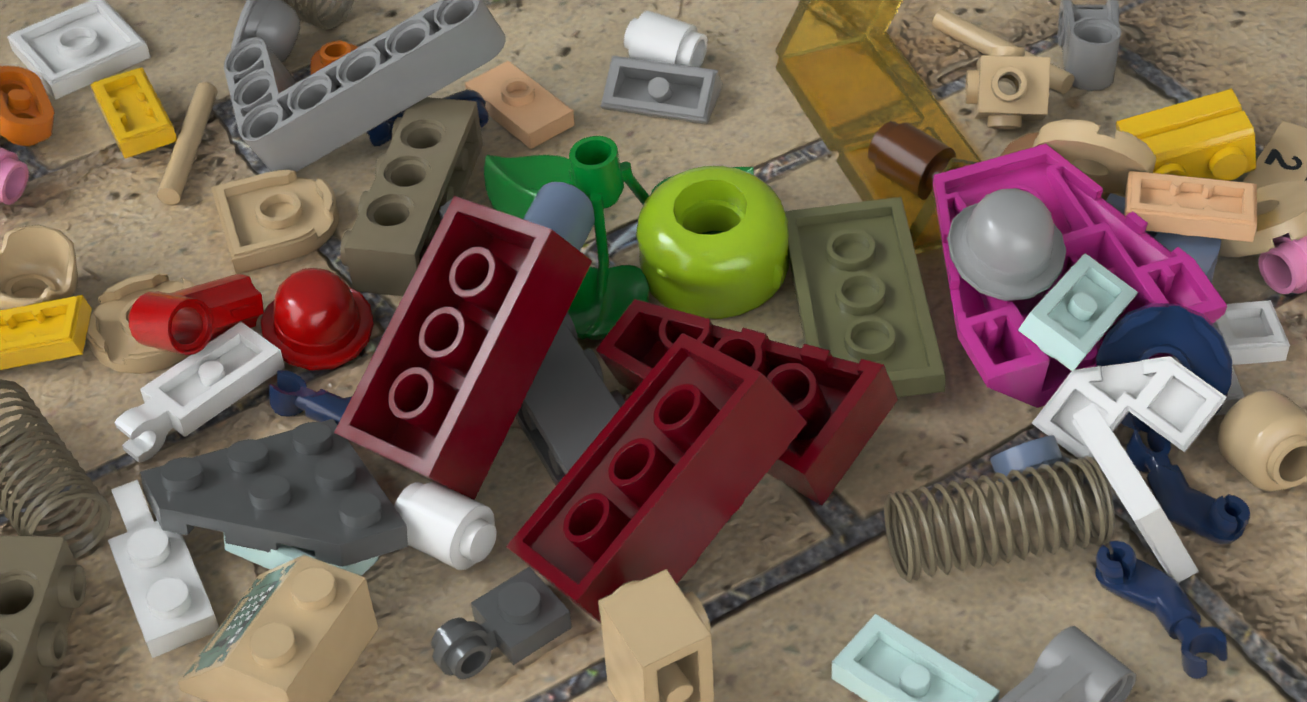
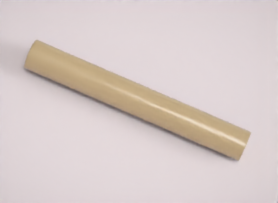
[932,9,1074,94]
[157,82,218,205]

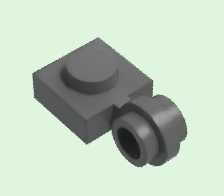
[431,567,572,679]

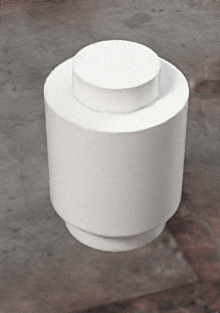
[624,10,707,68]
[394,482,497,570]

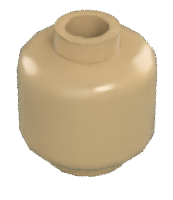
[1217,390,1307,492]

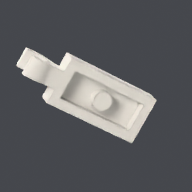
[115,322,285,463]
[108,480,219,658]

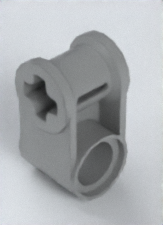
[1058,0,1121,91]

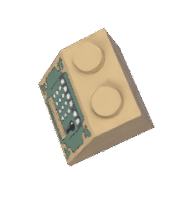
[178,555,379,702]

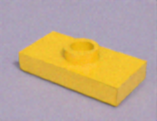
[91,67,177,159]
[0,295,92,370]

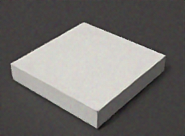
[7,0,151,100]
[1072,402,1199,583]

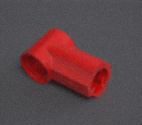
[129,274,264,355]

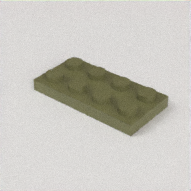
[785,197,946,397]

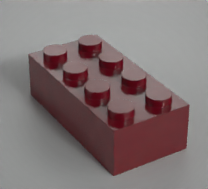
[334,196,592,500]

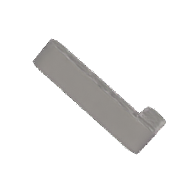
[224,0,506,172]

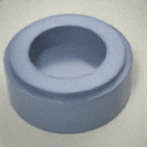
[990,435,1063,484]

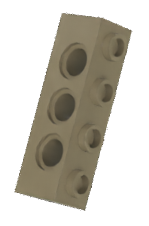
[340,97,483,296]
[0,536,86,702]

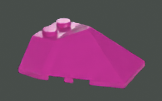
[933,144,1227,408]

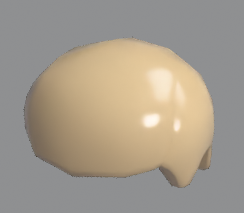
[0,225,78,310]

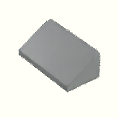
[601,55,722,124]

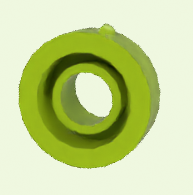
[636,166,789,319]

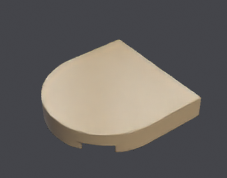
[211,170,339,274]

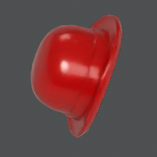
[260,268,374,371]

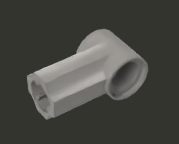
[998,626,1136,702]

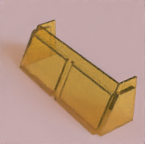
[775,0,982,254]

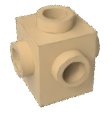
[965,46,1051,129]

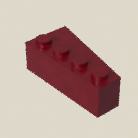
[596,299,898,506]

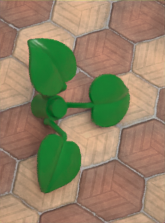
[484,136,754,340]

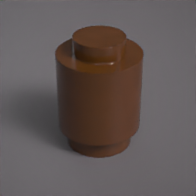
[868,121,957,200]

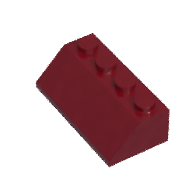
[506,333,807,624]

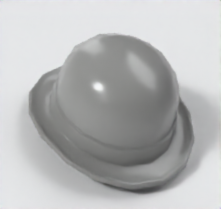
[231,0,300,63]
[947,188,1066,301]

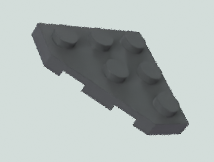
[140,419,408,567]

